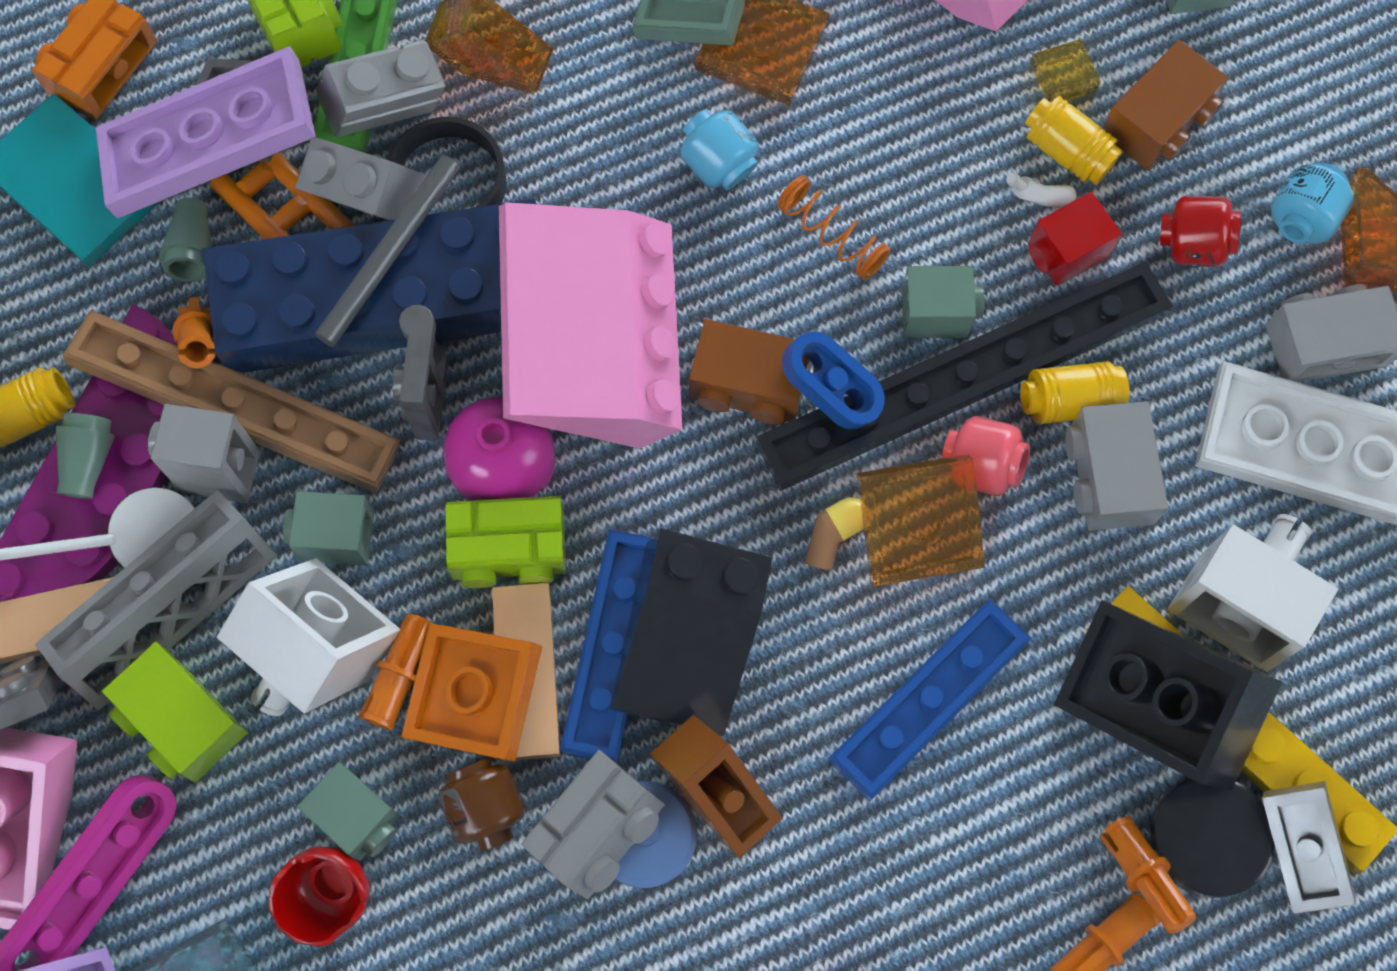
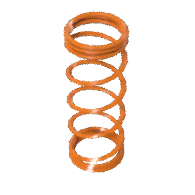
[777,175,891,280]

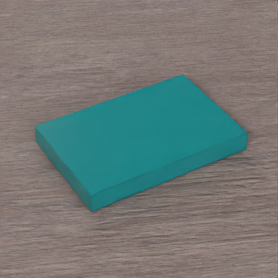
[0,93,161,268]

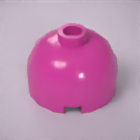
[443,396,556,501]

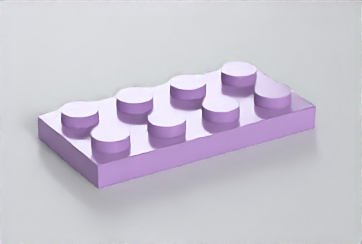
[96,46,316,219]

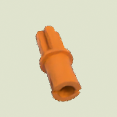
[172,297,215,369]
[358,614,432,731]
[1100,817,1196,934]
[1050,893,1160,971]

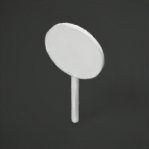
[0,488,195,568]

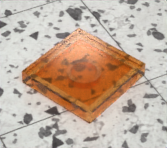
[695,0,829,106]
[857,454,985,587]

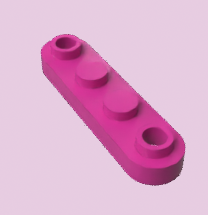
[0,774,176,971]

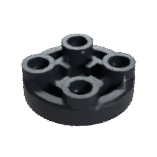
[1150,779,1275,898]

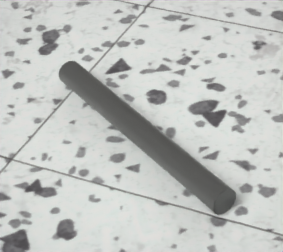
[315,155,460,347]

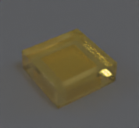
[1030,39,1101,102]

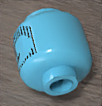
[680,109,758,191]
[1271,163,1354,244]

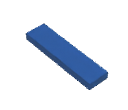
[560,529,652,764]
[828,598,1032,802]

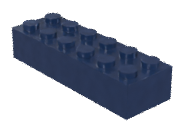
[203,199,536,373]

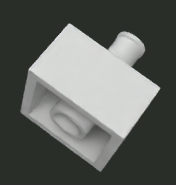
[1167,514,1339,672]
[216,558,401,716]

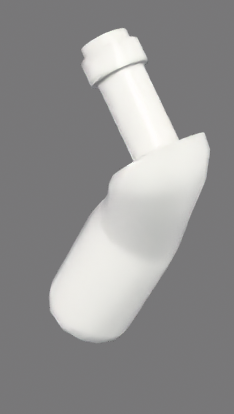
[1006,173,1077,207]

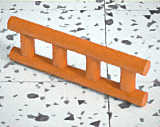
[210,152,356,239]

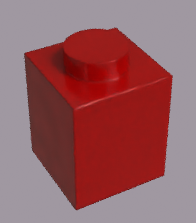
[1028,191,1122,286]

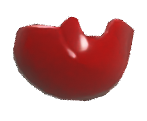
[268,846,370,947]

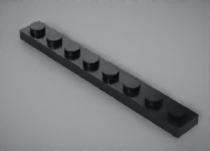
[756,261,1173,491]

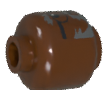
[438,757,526,851]

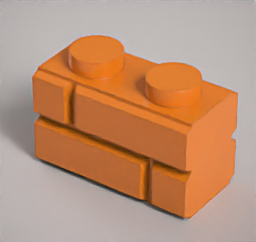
[31,0,158,121]

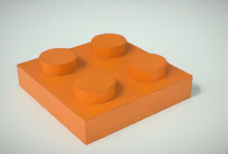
[401,623,542,762]

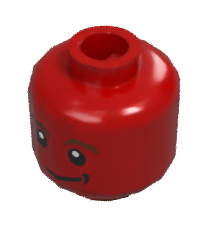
[1160,195,1242,267]

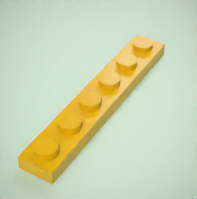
[1086,586,1397,875]

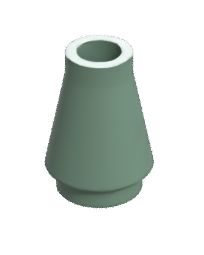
[159,198,212,282]
[56,413,115,499]

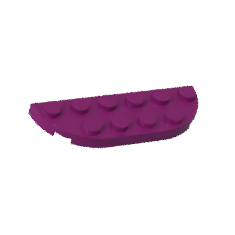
[0,304,178,605]

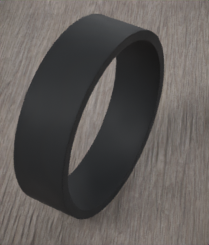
[388,116,507,208]

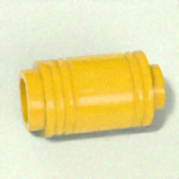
[1024,95,1123,185]
[1020,361,1130,424]
[0,367,75,448]

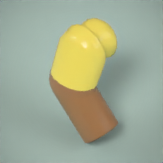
[804,497,870,570]

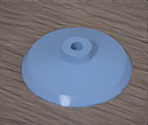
[615,781,697,888]

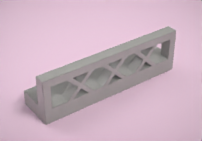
[35,490,278,711]

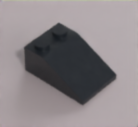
[610,528,773,737]
[1054,600,1282,791]

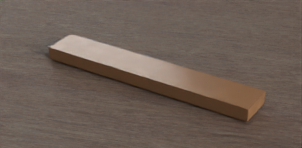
[63,310,400,494]

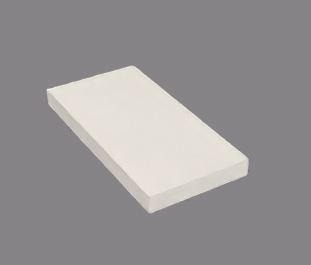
[1195,361,1397,525]

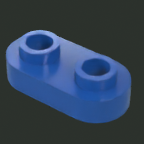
[782,331,885,429]

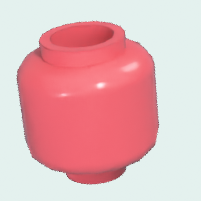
[942,416,1030,496]

